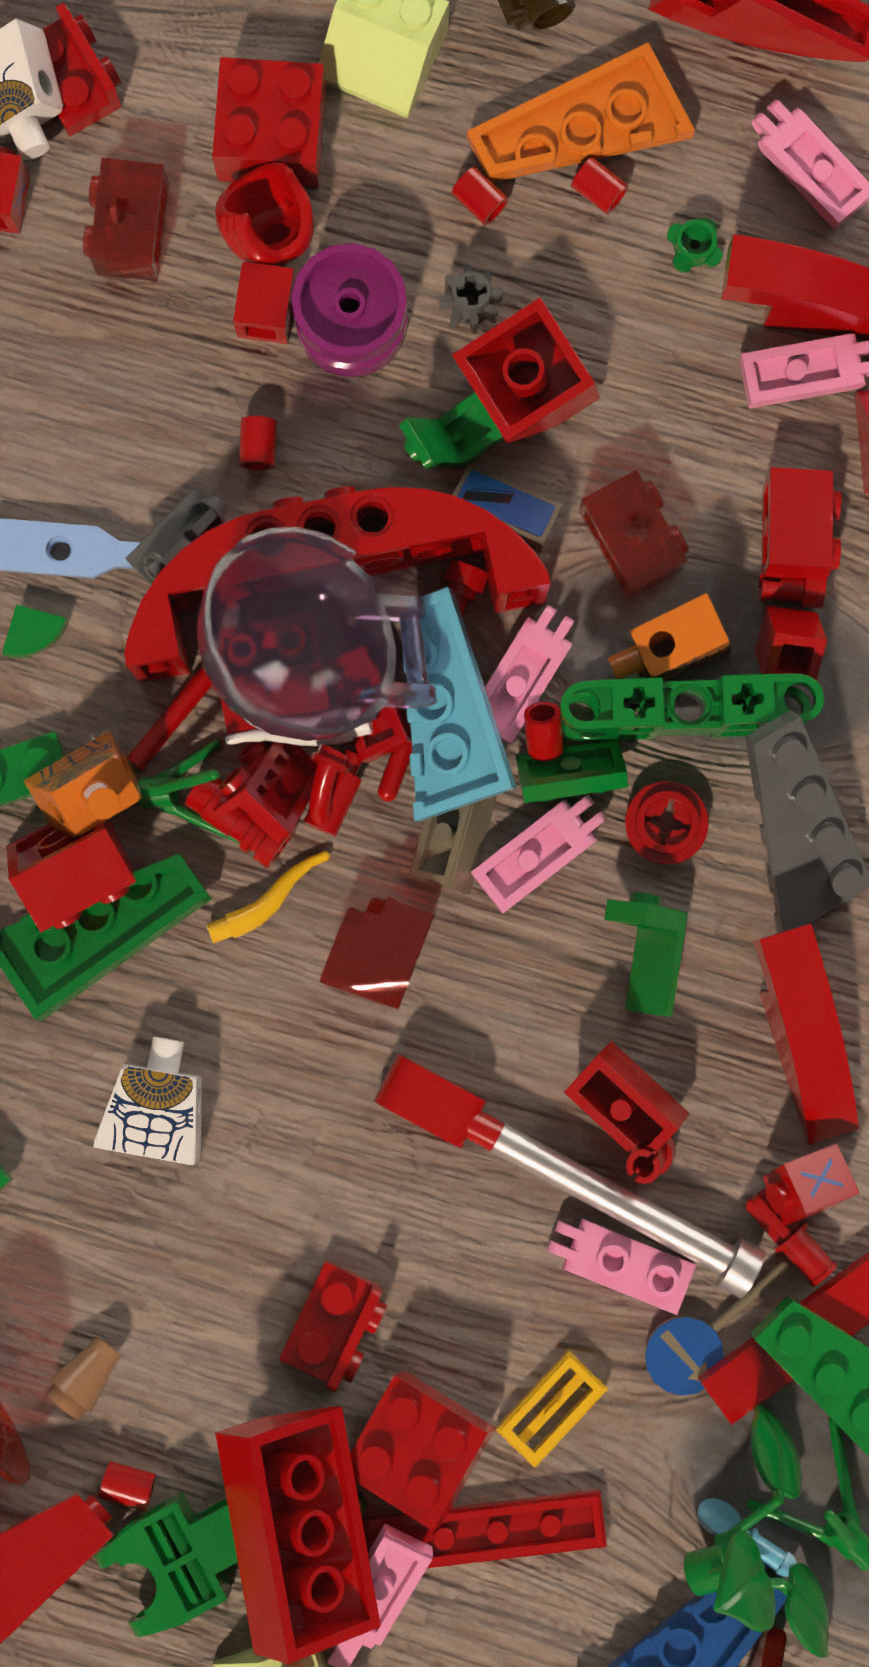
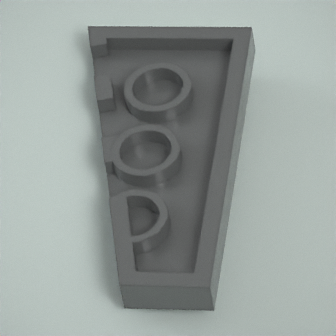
[745,710,869,933]

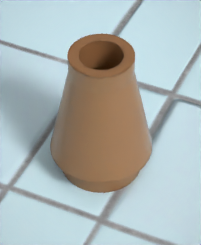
[45,1336,122,1421]

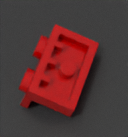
[42,2,122,137]
[213,742,317,843]
[279,1260,387,1392]

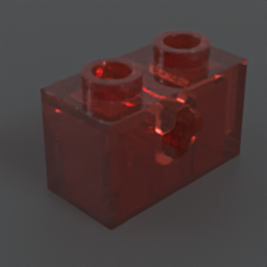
[83,157,169,282]
[578,470,689,600]

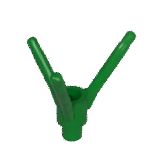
[131,738,241,844]
[747,1417,869,1571]

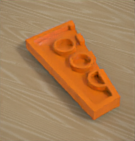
[466,42,695,183]

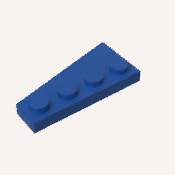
[607,1589,787,1667]

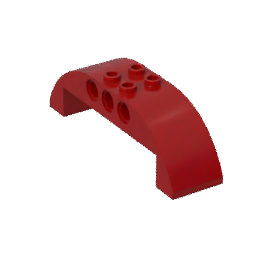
[124,486,551,684]

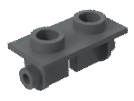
[125,488,228,586]

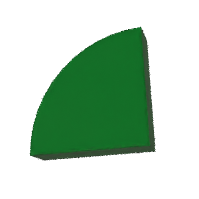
[2,604,69,659]

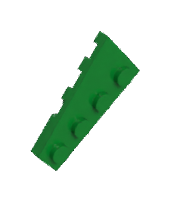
[0,854,212,1022]
[750,1296,869,1457]

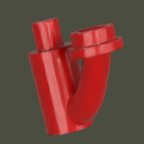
[303,744,362,837]

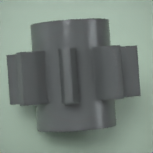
[439,264,503,334]

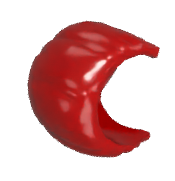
[215,162,315,265]

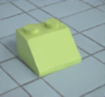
[319,0,449,119]

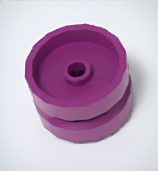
[291,243,408,378]

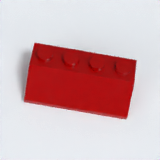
[215,1406,381,1665]

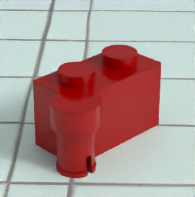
[758,467,842,609]
[564,1041,690,1184]

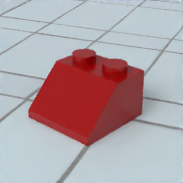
[452,297,600,444]
[6,819,136,932]

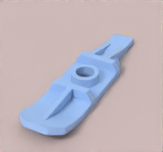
[0,518,141,579]

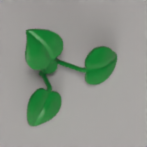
[684,1405,829,1658]

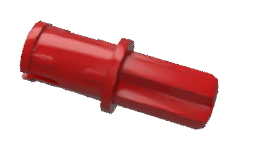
[745,1187,838,1287]

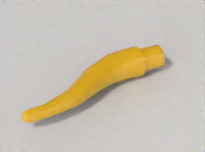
[206,851,331,943]

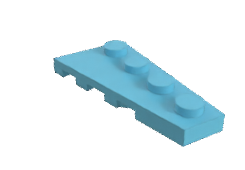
[400,587,517,822]

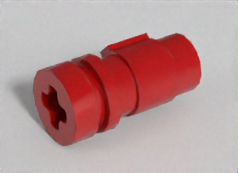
[185,778,298,869]

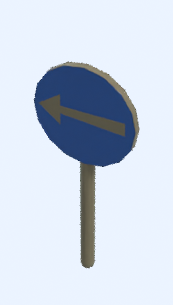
[644,1260,790,1396]

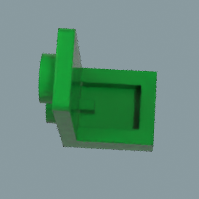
[399,392,504,468]
[604,892,688,1017]

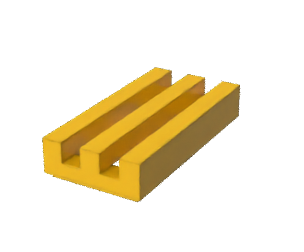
[496,1349,608,1468]

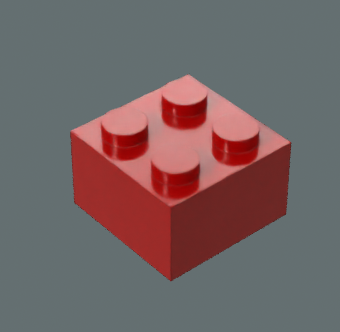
[212,57,326,188]
[350,1371,496,1531]

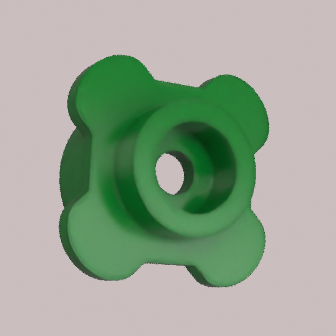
[667,218,723,273]

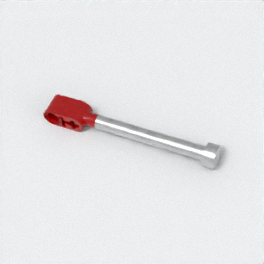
[373,1054,765,1299]

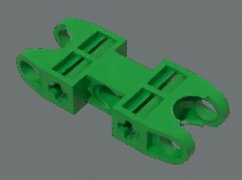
[558,674,824,742]
[94,1491,368,1637]

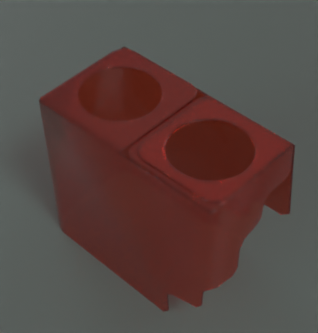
[319,896,435,1010]

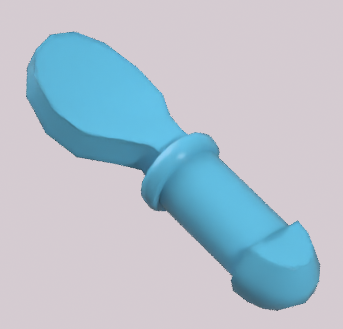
[696,1498,797,1578]

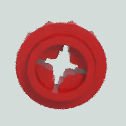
[625,781,709,864]

